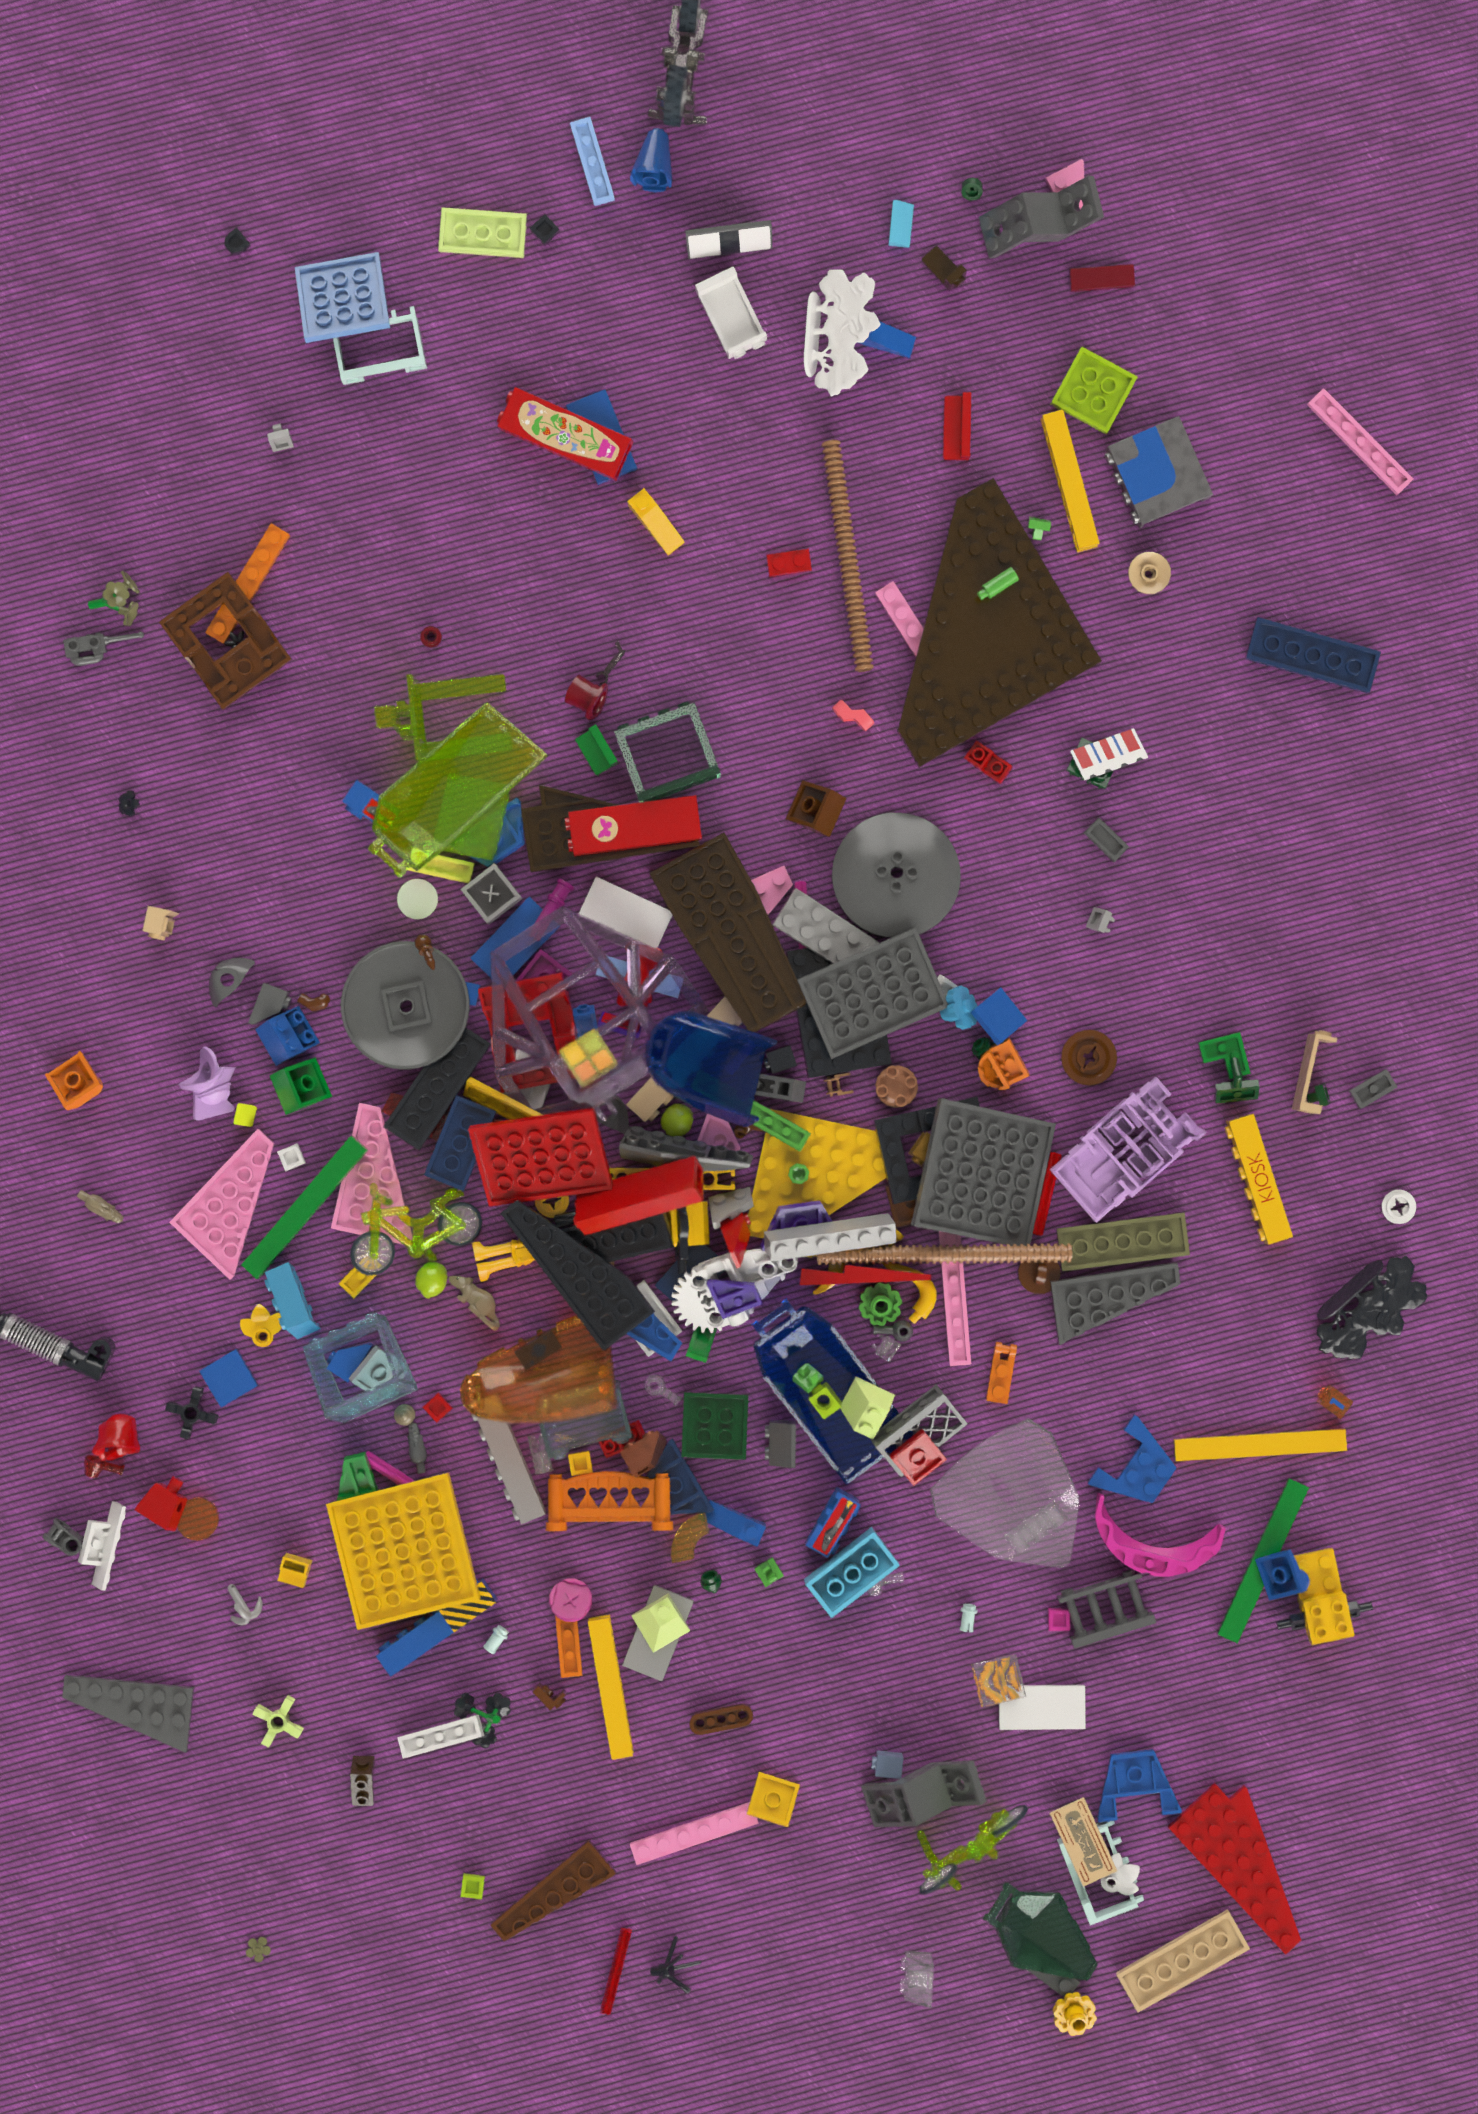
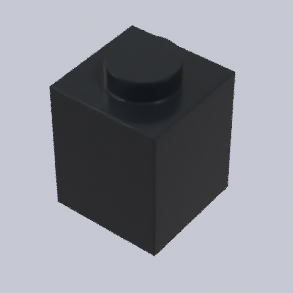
[763,1046,797,1074]

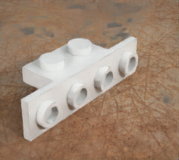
[78,1501,126,1591]

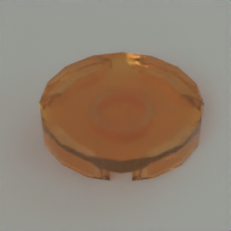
[177,1497,219,1541]

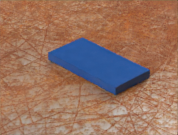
[566,389,637,485]
[470,897,560,984]

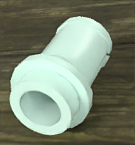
[960,1604,978,1632]
[483,1625,509,1654]

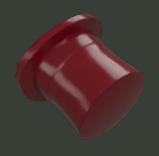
[565,674,608,720]

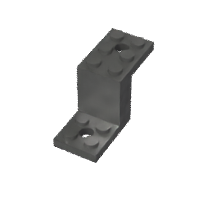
[978,176,1104,258]
[861,1760,987,1827]

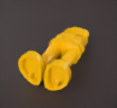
[472,1239,535,1282]

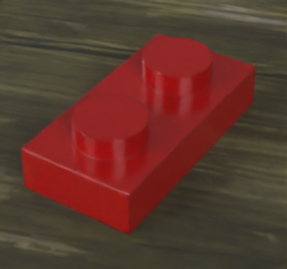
[766,549,812,577]

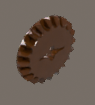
[1061,1030,1117,1085]

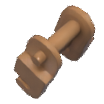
[823,1072,854,1097]

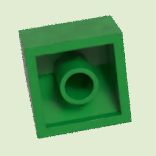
[270,1057,332,1115]

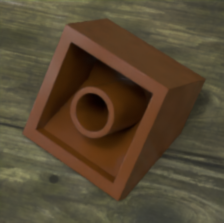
[785,780,847,837]

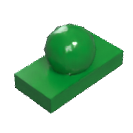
[686,1326,717,1363]

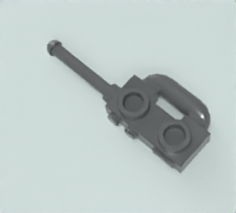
[63,631,144,666]

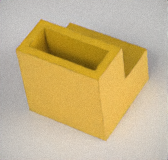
[277,1553,313,1588]

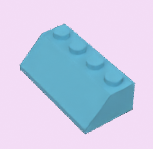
[804,1527,900,1618]

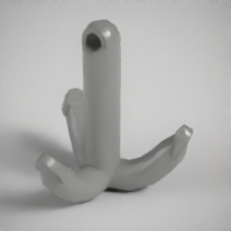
[228,1584,263,1625]

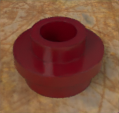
[420,626,442,648]

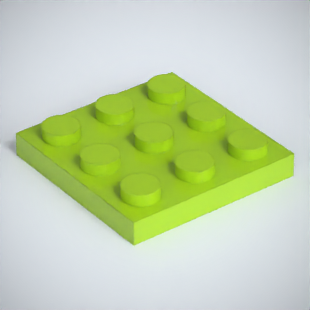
[1051,346,1138,435]

